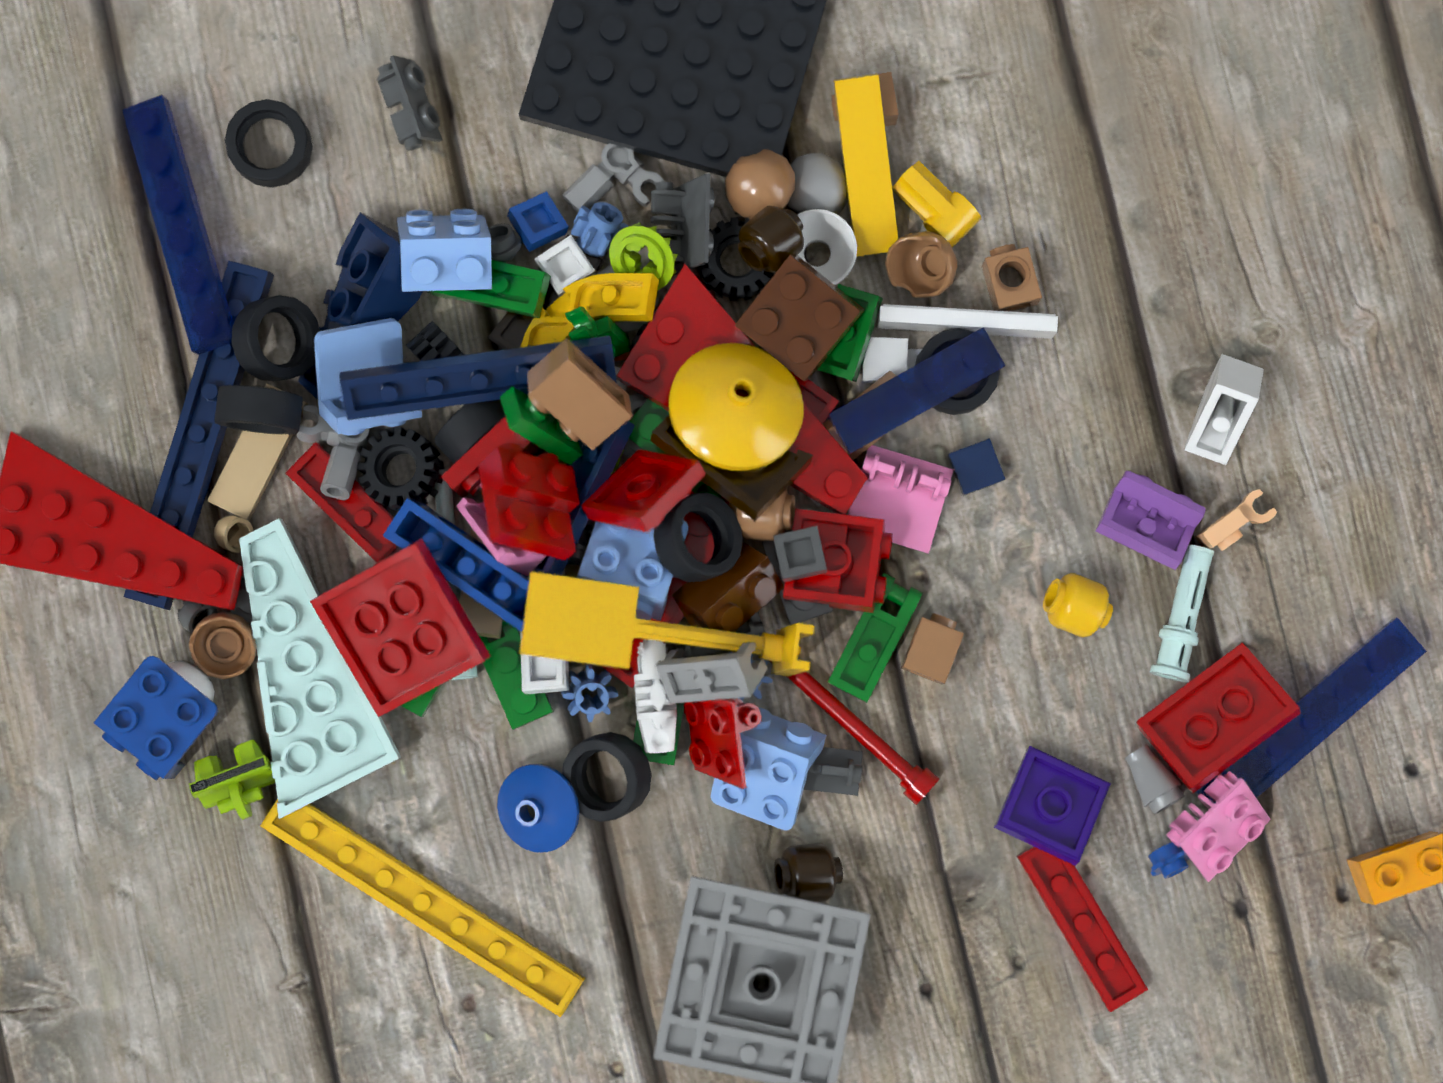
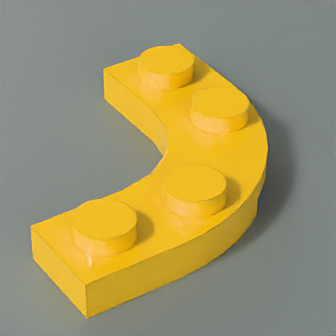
[520,273,659,348]

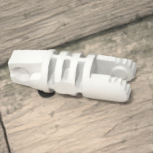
[634,639,677,753]

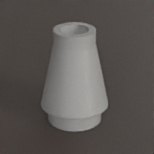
[1125,745,1185,815]

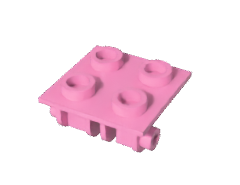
[848,445,954,554]
[1166,771,1271,882]

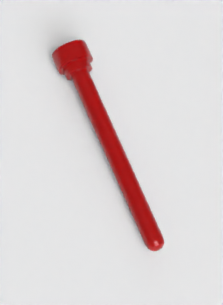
[769,661,940,805]

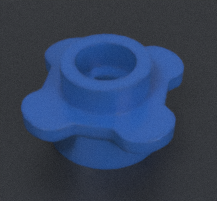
[1148,842,1189,879]

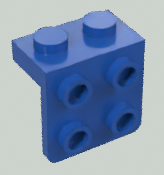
[93,656,218,780]

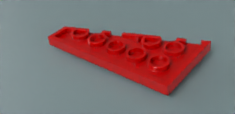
[616,264,868,515]
[0,431,243,611]

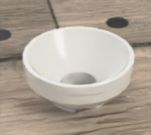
[797,209,857,285]

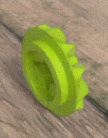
[609,222,678,291]

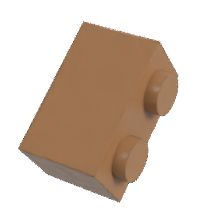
[527,338,632,450]

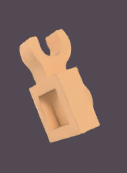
[1195,489,1277,551]

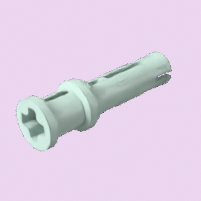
[1150,545,1214,682]

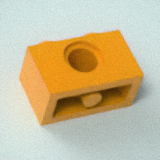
[1346,831,1443,905]

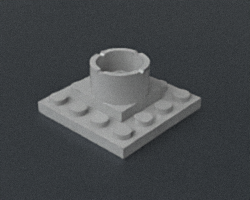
[653,876,871,1083]

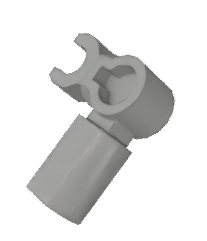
[562,143,664,213]
[297,405,369,500]

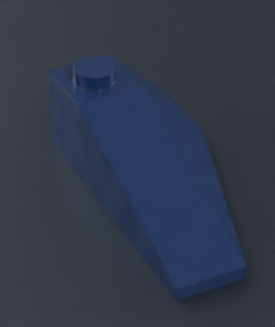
[298,212,423,399]

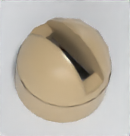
[214,516,253,553]

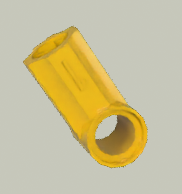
[892,161,981,248]

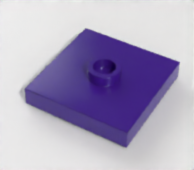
[994,746,1111,866]

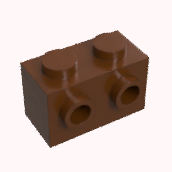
[672,542,784,632]

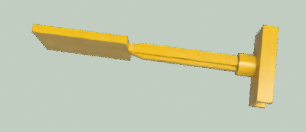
[519,572,814,676]

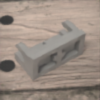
[656,642,767,704]

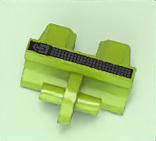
[189,740,275,820]

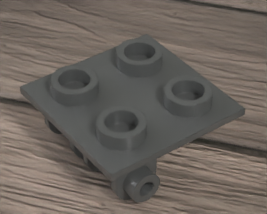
[649,173,715,276]

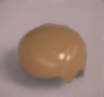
[725,149,795,219]
[885,231,958,298]
[189,612,257,680]

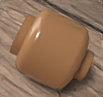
[729,489,796,541]

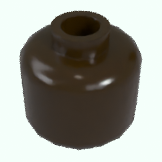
[738,206,804,273]
[774,843,843,902]

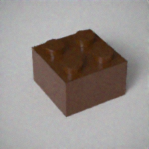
[735,254,865,381]

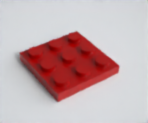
[310,538,490,717]

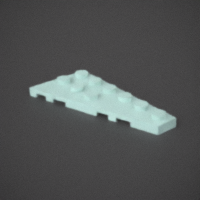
[239,518,401,819]

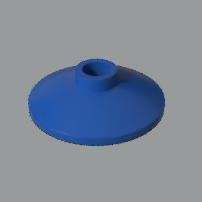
[497,764,580,853]

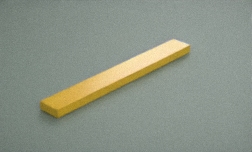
[260,798,585,1018]

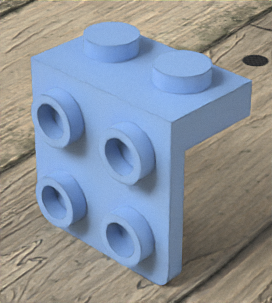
[397,209,492,292]
[314,318,422,435]
[577,520,688,621]
[711,707,826,831]

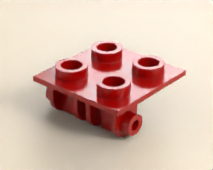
[684,698,761,789]

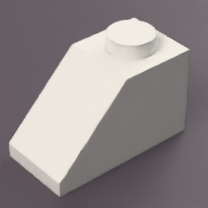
[1184,354,1264,465]

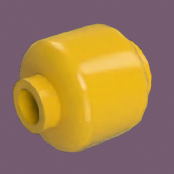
[1043,573,1113,638]

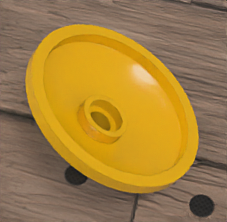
[669,343,804,471]

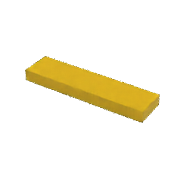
[833,73,898,257]

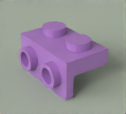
[1096,471,1206,570]

